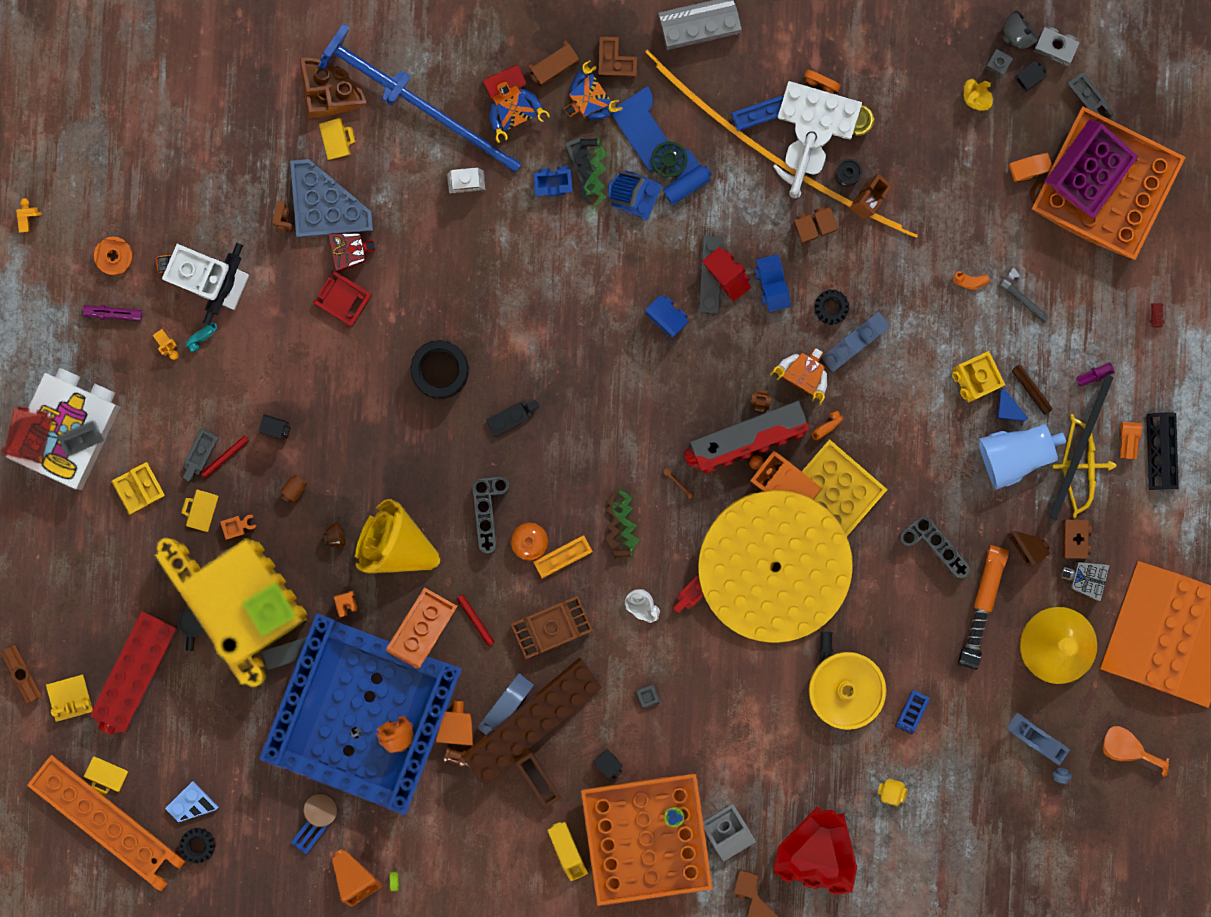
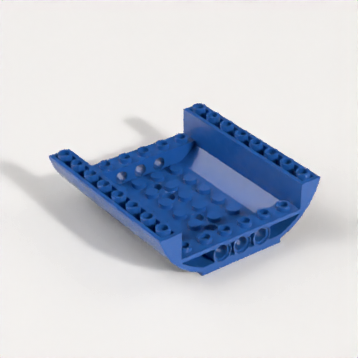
[260,613,462,815]

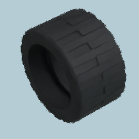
[410,340,469,399]

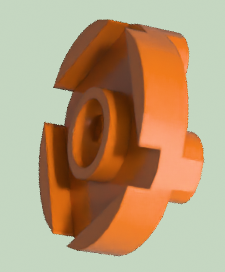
[94,237,133,275]

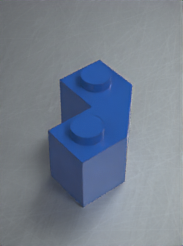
[754,254,791,312]

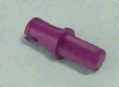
[1076,362,1115,387]

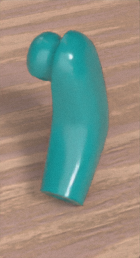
[185,322,217,352]

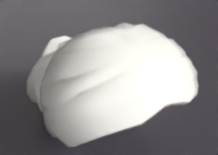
[625,589,660,623]

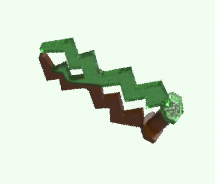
[605,490,640,559]

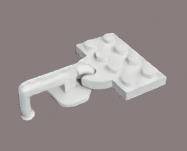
[778,81,862,199]

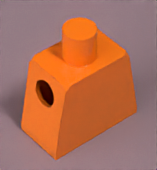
[436,700,473,745]

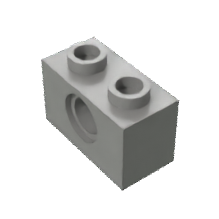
[1033,27,1080,66]

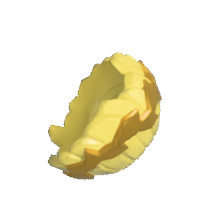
[853,105,875,136]

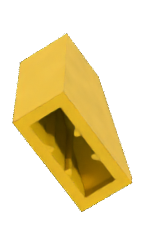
[548,822,588,881]

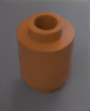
[280,475,307,504]

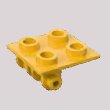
[46,675,93,722]

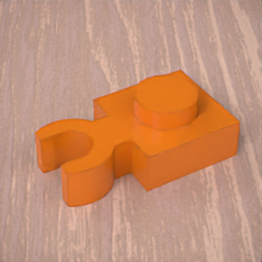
[220,515,257,540]

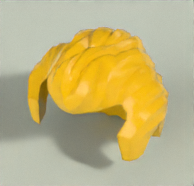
[964,79,993,111]

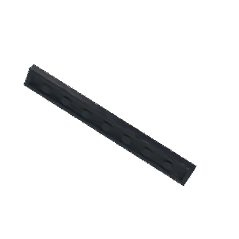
[1049,375,1114,521]

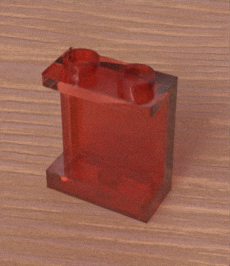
[1,406,53,463]

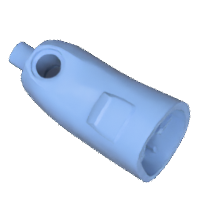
[978,424,1066,490]

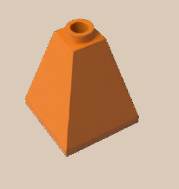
[332,849,383,907]

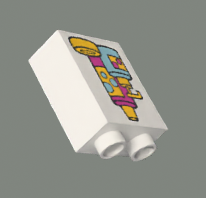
[6,367,121,490]

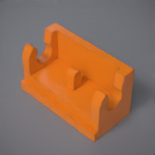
[334,591,357,617]

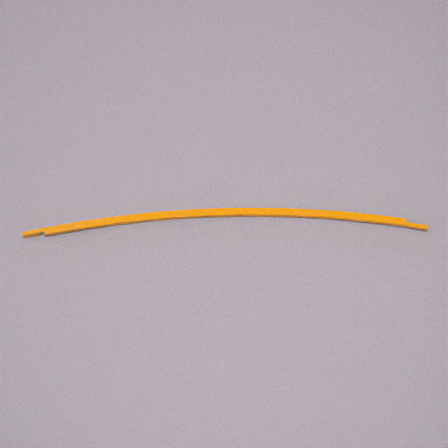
[646,50,918,238]

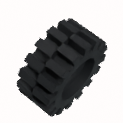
[814,289,849,325]
[179,828,216,864]

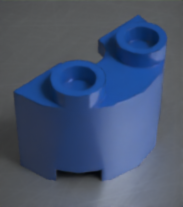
[533,166,573,197]

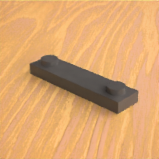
[699,236,723,314]

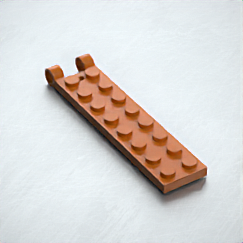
[27,755,186,892]

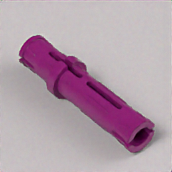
[83,305,142,322]

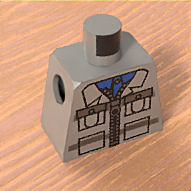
[1061,562,1109,601]

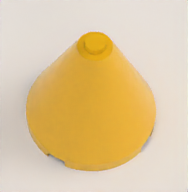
[355,499,440,573]
[1020,607,1097,684]

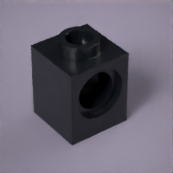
[1014,61,1046,93]
[593,748,623,779]

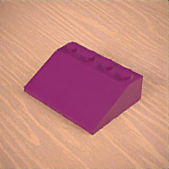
[1044,119,1138,218]

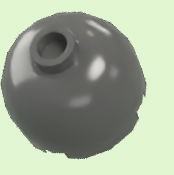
[1002,10,1039,49]

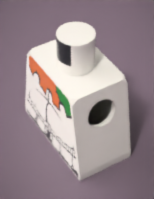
[447,168,485,193]

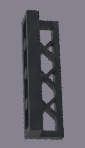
[1146,412,1179,490]

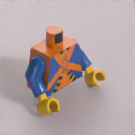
[564,60,623,120]
[489,82,550,143]

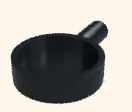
[177,608,205,651]

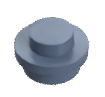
[1052,768,1072,783]

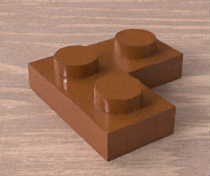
[598,37,637,77]

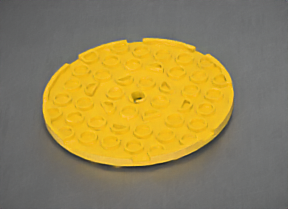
[698,490,852,643]

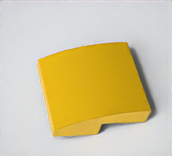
[111,462,165,515]

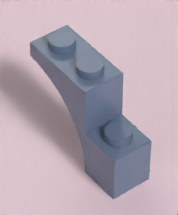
[821,312,890,372]

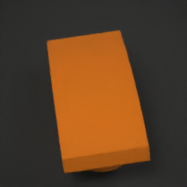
[1009,153,1052,182]

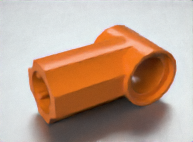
[1120,421,1142,460]

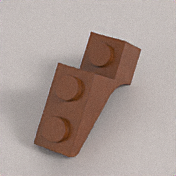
[733,869,779,917]

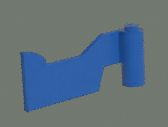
[612,86,712,206]

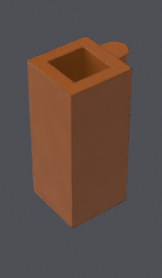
[528,40,579,87]

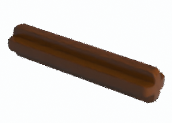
[1012,365,1052,415]

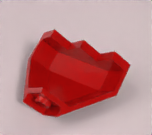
[773,806,857,895]

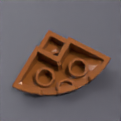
[300,58,366,119]

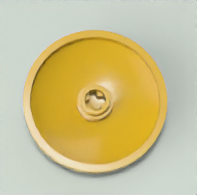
[809,652,886,730]

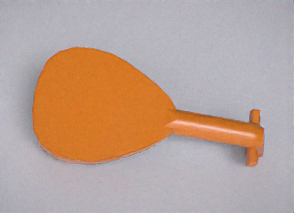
[1103,726,1169,777]

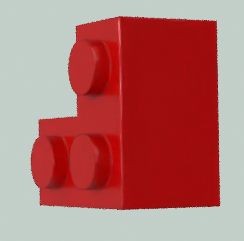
[702,246,751,302]

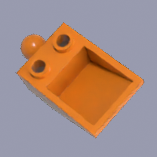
[749,451,822,500]

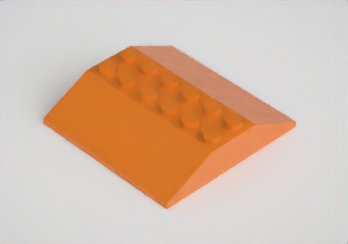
[1032,106,1186,260]
[1100,561,1211,708]
[581,774,713,906]

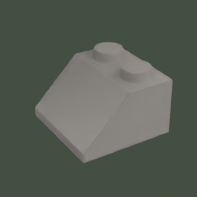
[703,804,756,862]

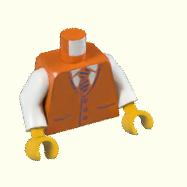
[770,348,827,405]

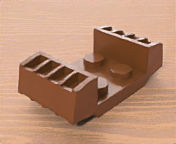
[511,596,593,659]

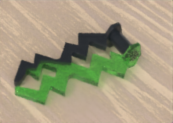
[574,138,608,206]

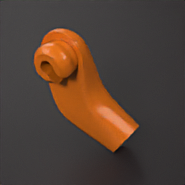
[953,271,990,290]
[811,410,843,440]

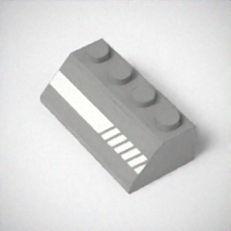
[658,0,742,50]

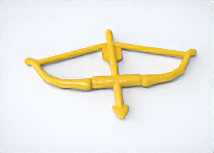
[1052,414,1117,519]

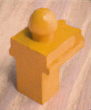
[16,198,42,232]
[153,329,179,360]

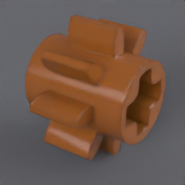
[750,389,772,413]

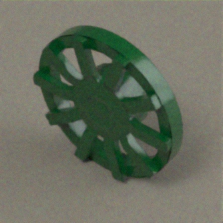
[652,141,687,178]

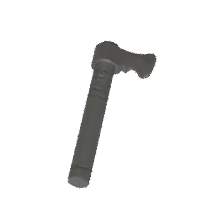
[999,268,1049,322]

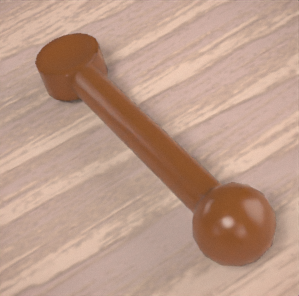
[663,468,694,499]

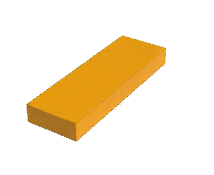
[533,535,593,579]

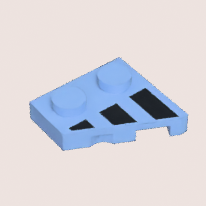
[165,781,219,822]

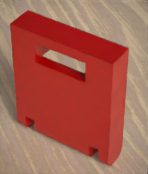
[313,270,372,327]

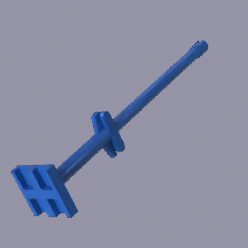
[318,23,522,173]

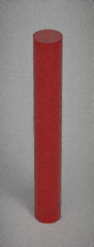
[201,436,249,479]
[457,594,494,646]

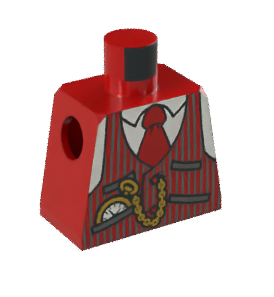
[329,234,375,272]

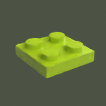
[242,583,297,637]

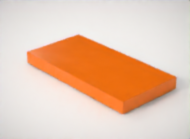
[386,587,458,670]

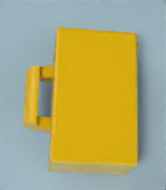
[319,118,355,160]
[181,490,219,532]
[84,756,128,795]

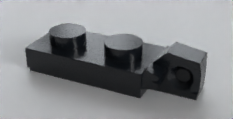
[487,400,539,437]

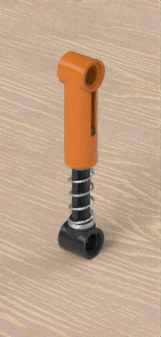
[958,545,1009,670]

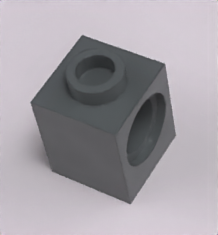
[985,49,1013,78]

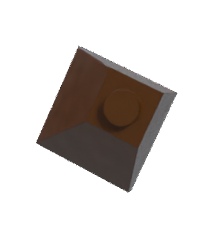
[1008,531,1050,566]

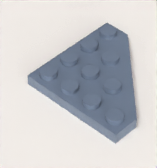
[290,159,373,238]

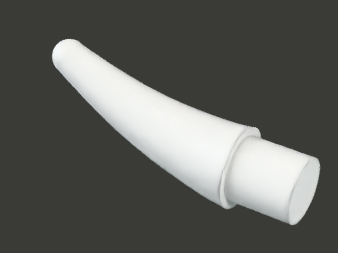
[773,164,795,185]

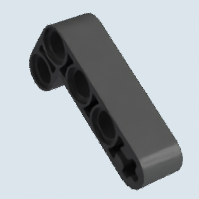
[473,477,510,554]
[899,517,970,578]

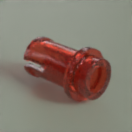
[1149,303,1165,328]

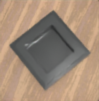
[635,684,660,709]

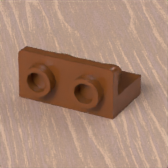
[272,201,293,233]

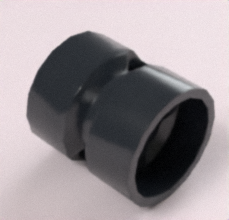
[835,159,862,187]

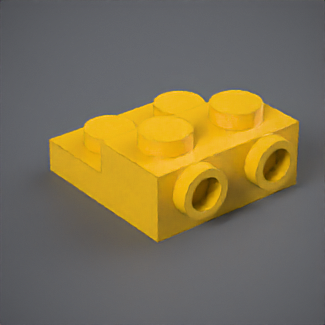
[952,351,1005,403]

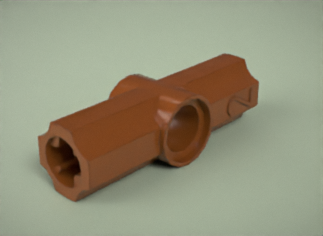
[1,645,42,704]

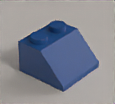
[645,295,688,339]

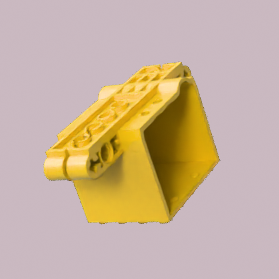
[155,538,308,687]

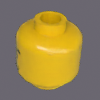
[878,779,908,806]

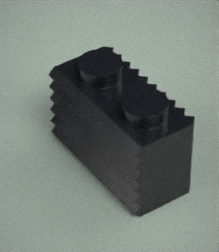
[258,414,291,440]

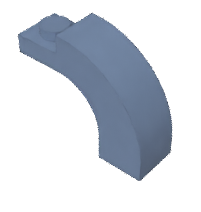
[477,674,534,735]
[1006,713,1070,766]

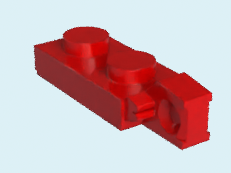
[673,573,704,613]

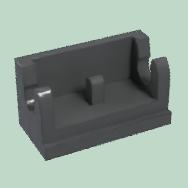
[57,421,104,456]

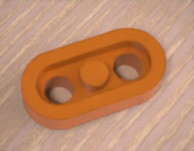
[803,69,841,94]

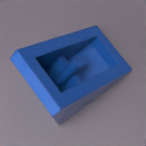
[996,388,1028,422]

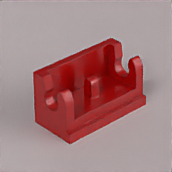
[482,64,526,100]

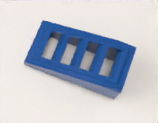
[895,690,930,734]

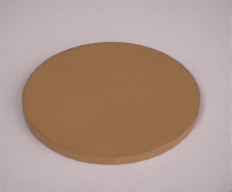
[304,794,337,827]

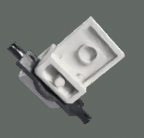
[162,243,250,325]

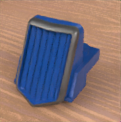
[608,170,662,220]

